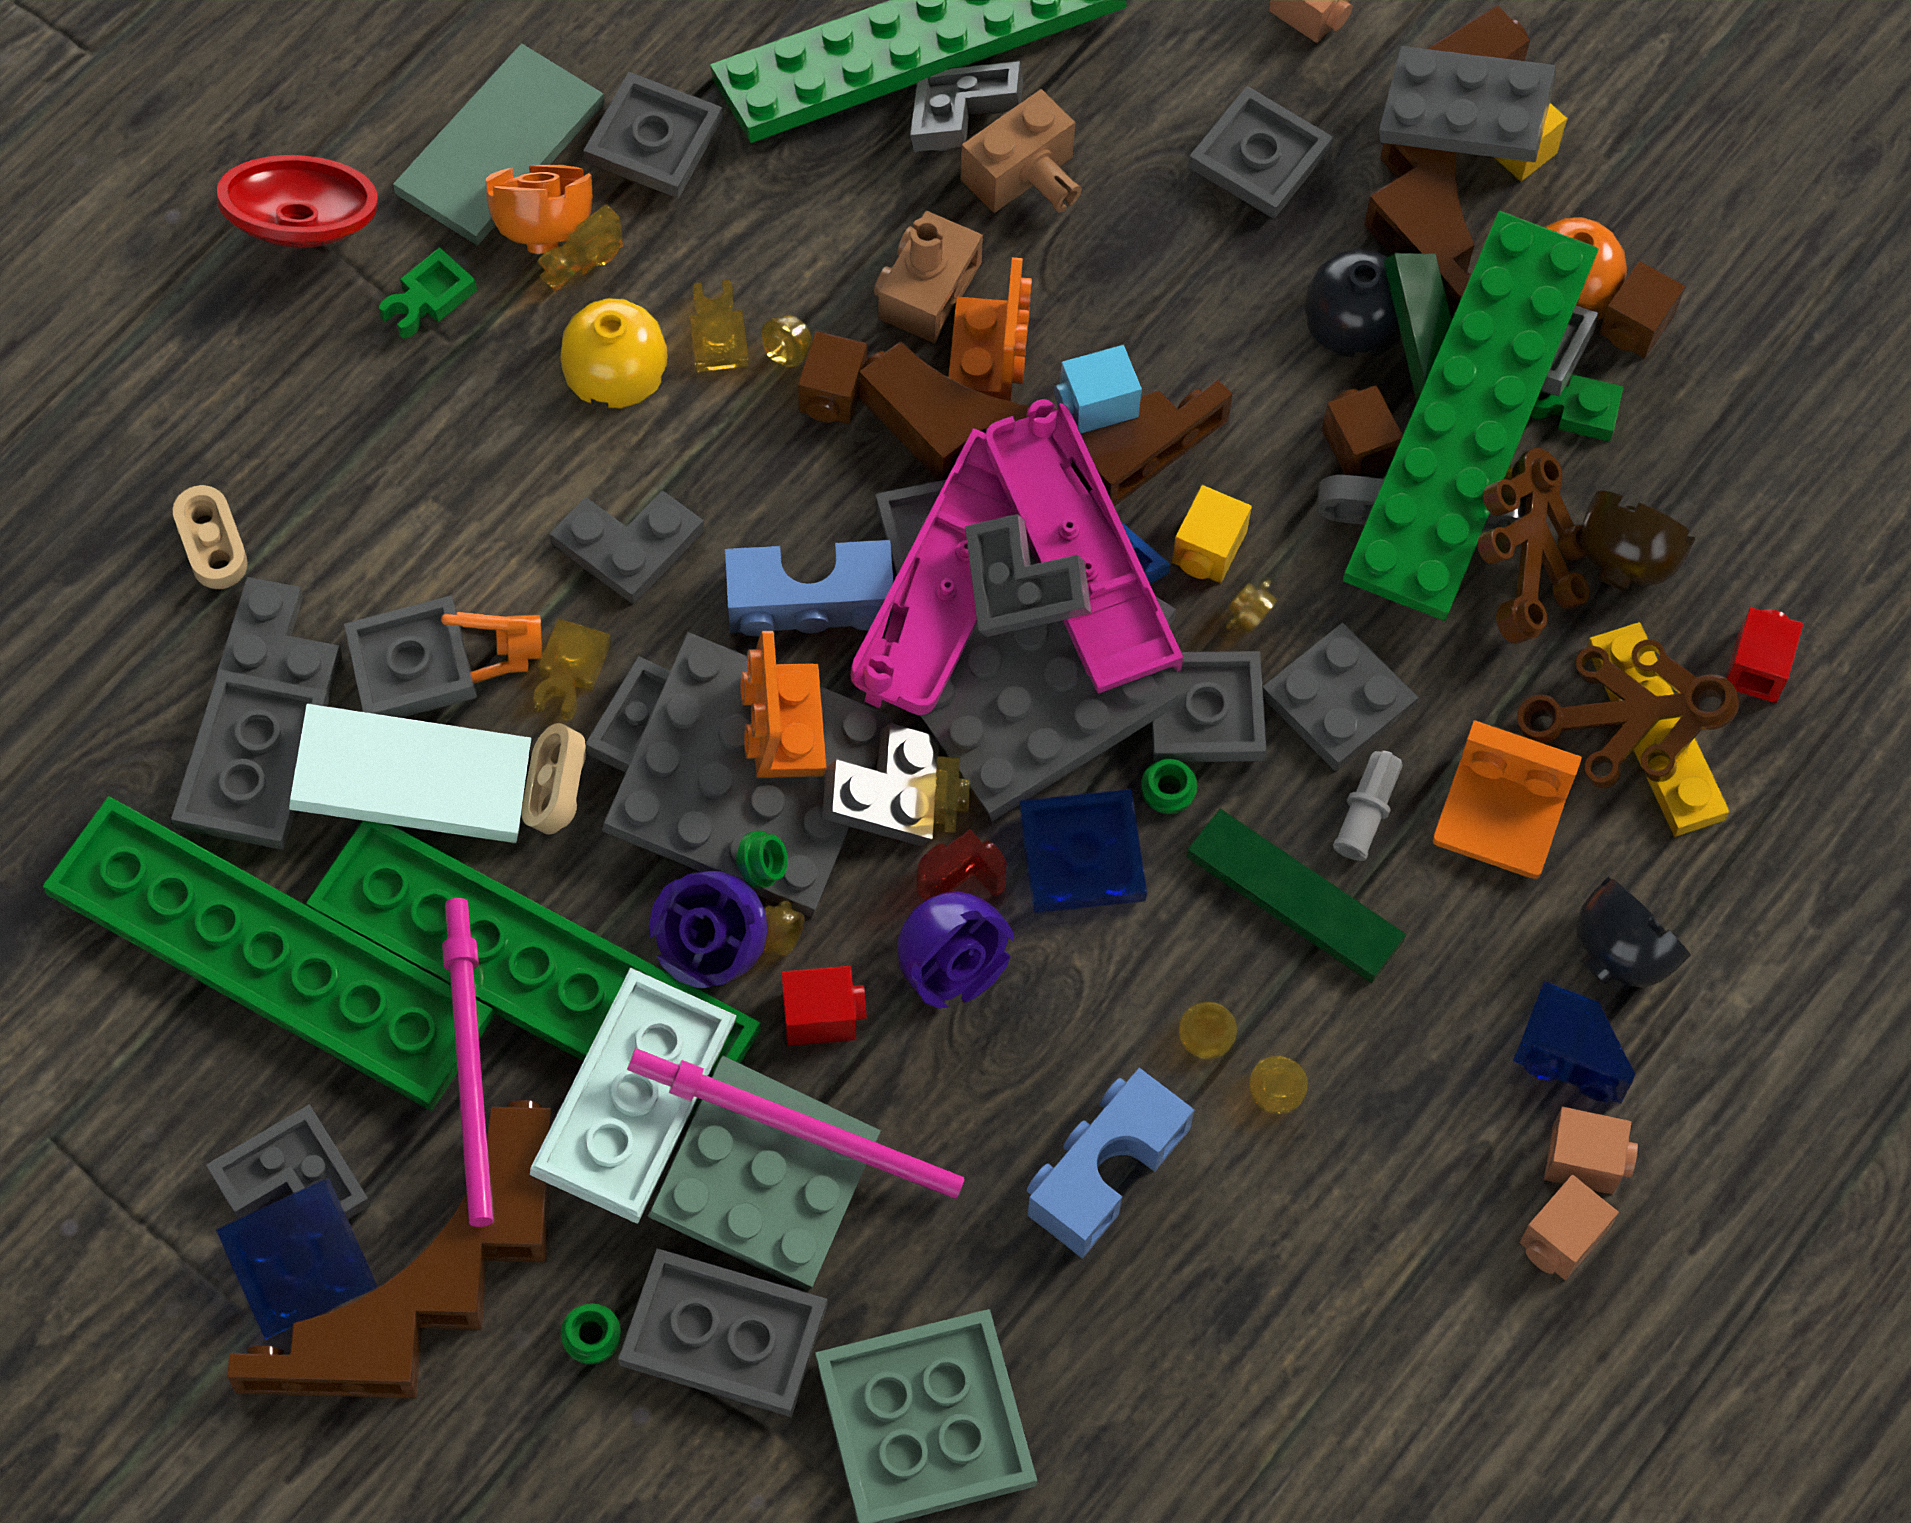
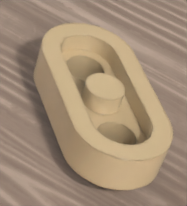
[173,485,248,589]
[521,723,586,834]

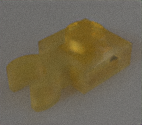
[538,204,623,292]
[690,280,749,372]
[534,618,611,721]

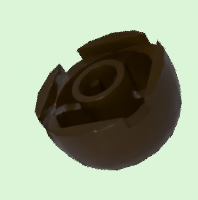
[1581,490,1695,591]

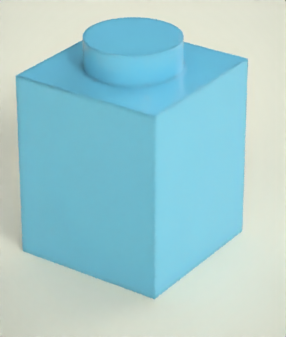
[1054,345,1142,434]

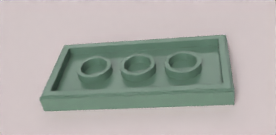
[393,43,605,246]

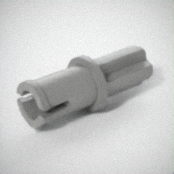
[1333,750,1403,861]

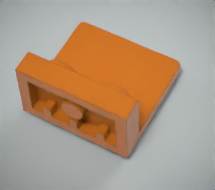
[948,257,1032,401]
[740,631,827,778]
[1432,720,1582,879]

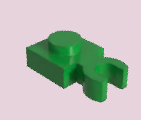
[379,247,477,339]
[1530,374,1624,442]

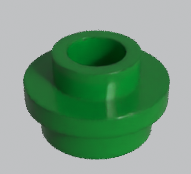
[1141,759,1197,814]
[736,831,788,889]
[561,1303,621,1364]

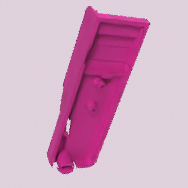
[985,399,1183,694]
[850,428,1015,715]

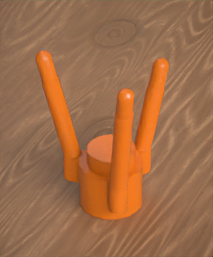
[441,612,542,684]

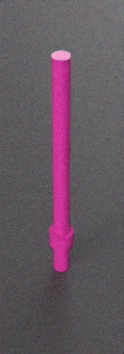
[442,898,493,1227]
[627,1048,964,1199]

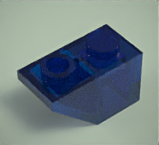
[1513,981,1635,1104]

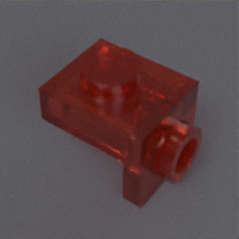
[916,829,1007,901]

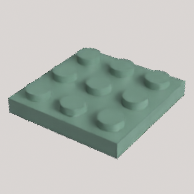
[647,1055,881,1292]
[815,1309,1037,1523]

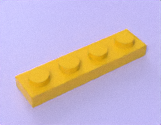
[1586,622,1730,837]

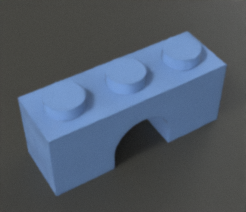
[725,540,893,636]
[1027,1068,1195,1259]

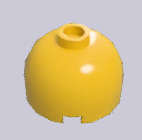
[560,298,668,409]

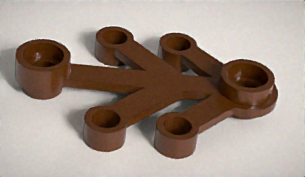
[1477,448,1589,644]
[1517,639,1739,788]

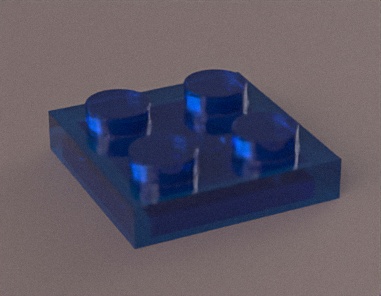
[1019,789,1147,913]
[216,1178,378,1339]

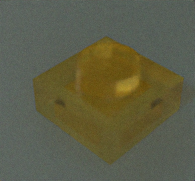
[933,757,970,832]

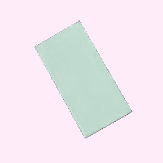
[289,704,531,843]
[530,968,737,1224]

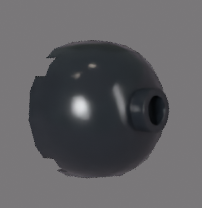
[1305,249,1401,357]
[1576,876,1691,988]

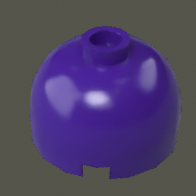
[649,871,768,988]
[897,891,1014,1008]

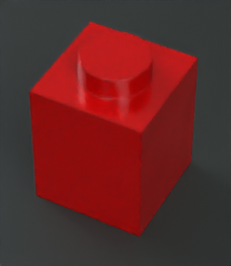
[1726,607,1804,703]
[782,966,867,1046]

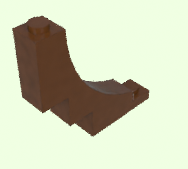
[1364,5,1530,320]
[859,342,1233,507]
[227,1100,554,1398]

